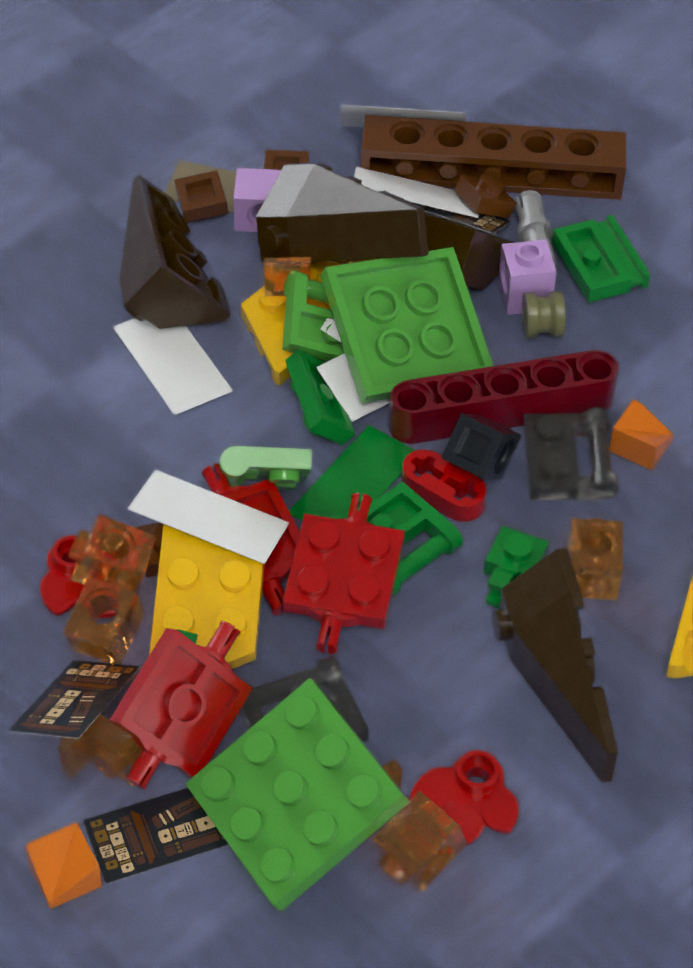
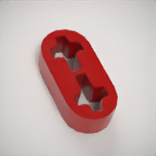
[402,449,486,522]

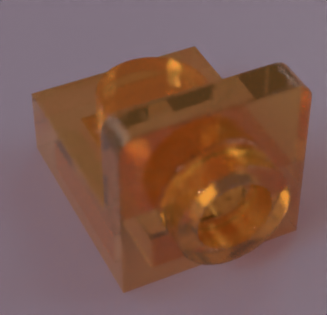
[58,714,142,788]

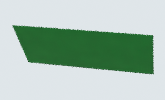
[289,425,416,521]

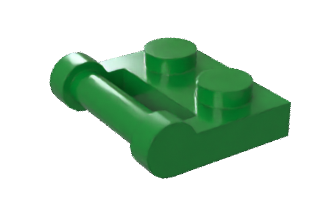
[367,482,463,597]

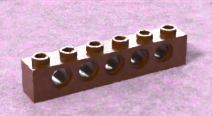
[361,115,626,200]

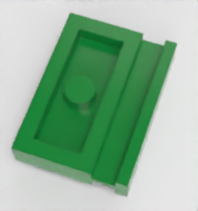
[552,214,651,303]

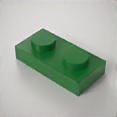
[285,349,355,446]

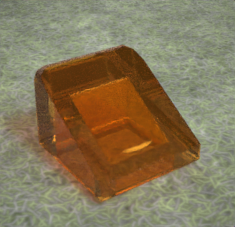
[264,257,311,296]

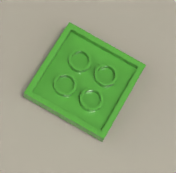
[320,247,494,404]
[185,678,410,911]

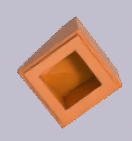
[609,399,674,470]
[25,822,102,909]

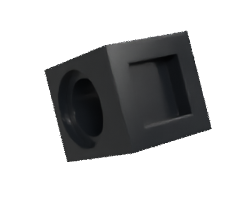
[441,413,522,479]

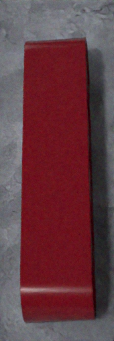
[389,350,619,444]

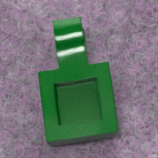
[483,526,549,608]

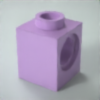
[233,168,281,232]
[498,239,556,315]

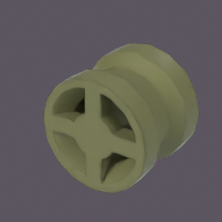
[522,291,566,338]

